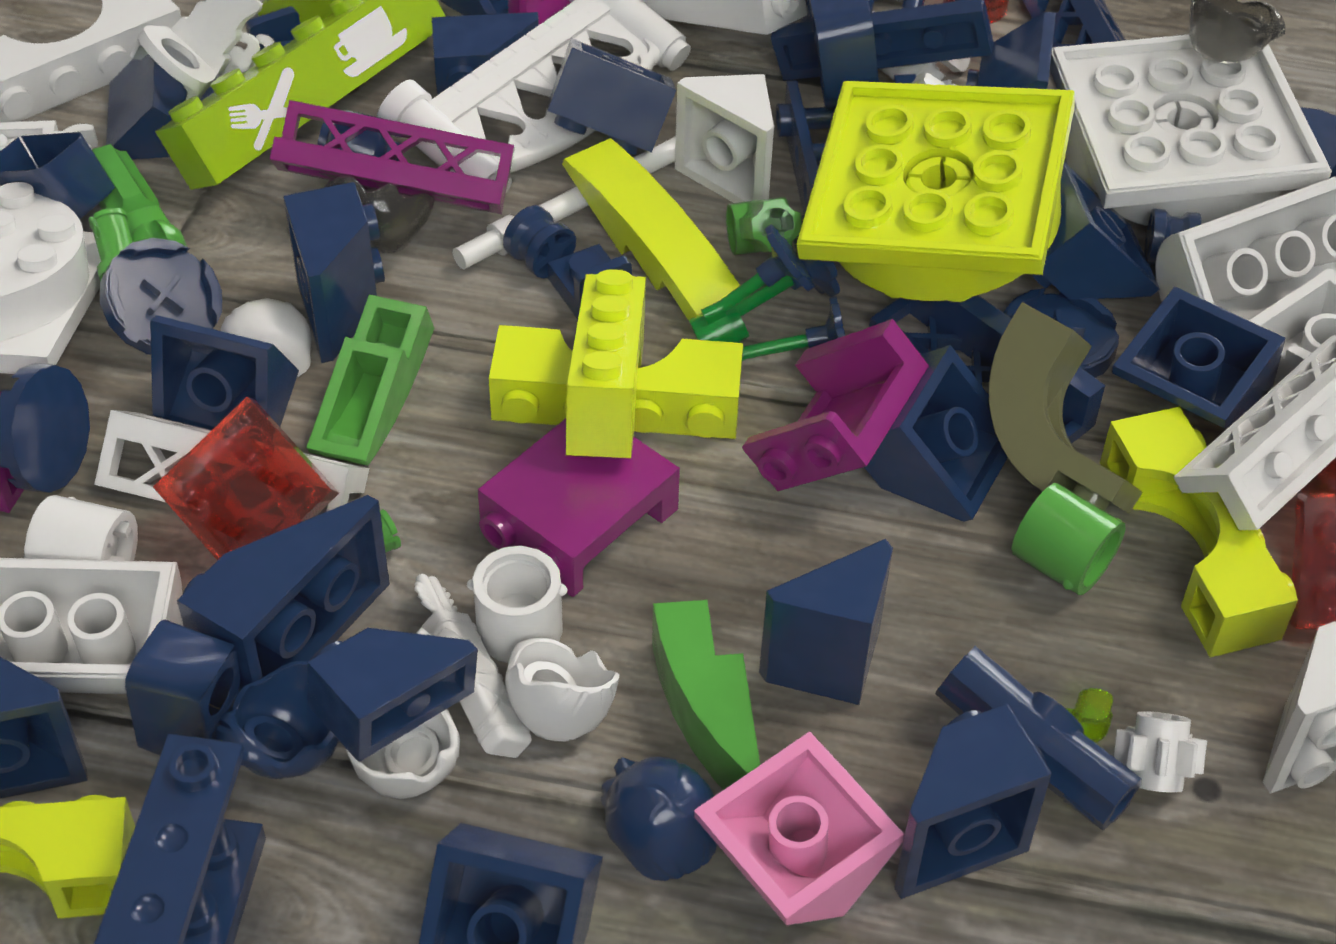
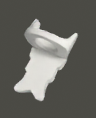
[129,0,262,100]

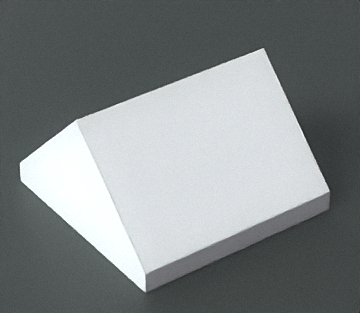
[675,74,774,203]

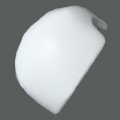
[221,298,312,377]
[346,709,460,799]

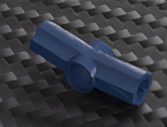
[935,646,1142,831]

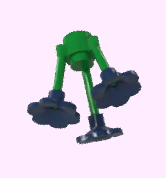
[689,224,845,361]

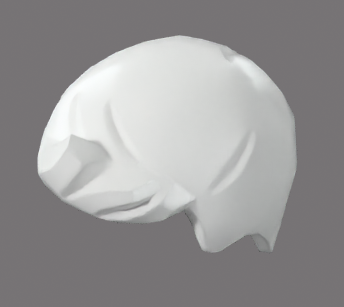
[505,638,620,742]

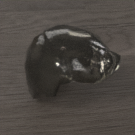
[1188,0,1286,63]
[324,174,435,253]

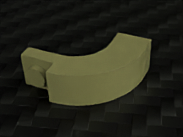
[989,302,1143,514]

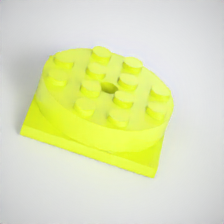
[796,81,1075,302]

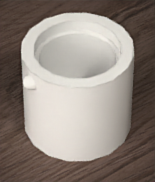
[24,495,138,561]
[467,546,567,663]

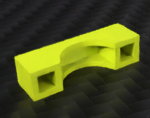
[566,269,646,458]
[489,325,743,439]
[1100,406,1298,657]
[0,795,135,919]

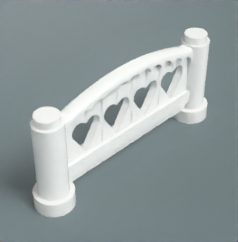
[377,0,691,193]

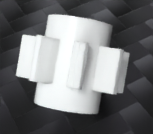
[1114,711,1207,793]

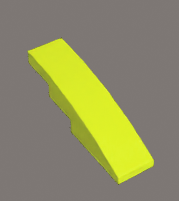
[562,138,740,321]

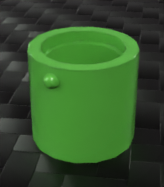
[1011,483,1126,595]

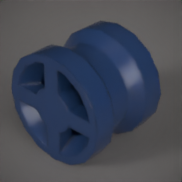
[503,205,576,279]
[1144,208,1202,266]

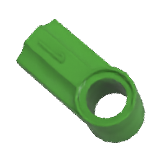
[726,197,802,255]

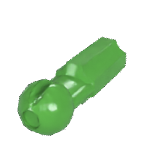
[92,144,187,247]

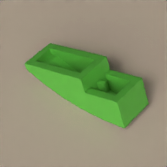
[306,294,434,466]
[652,600,760,790]

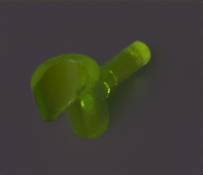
[1066,688,1113,743]

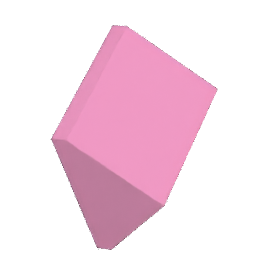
[694,731,904,925]

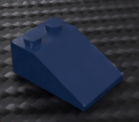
[177,495,390,689]

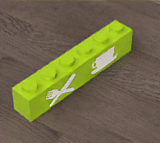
[155,0,446,190]

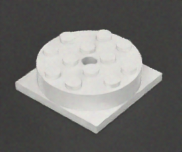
[1050,28,1332,226]
[0,182,101,374]

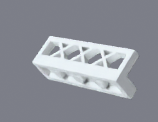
[1174,336,1336,530]
[94,410,369,531]

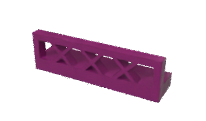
[270,100,515,214]

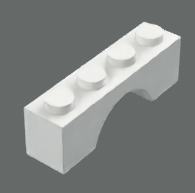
[0,0,181,122]

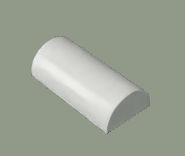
[1156,176,1336,320]
[0,558,183,694]

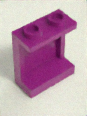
[742,319,929,491]
[478,418,680,597]

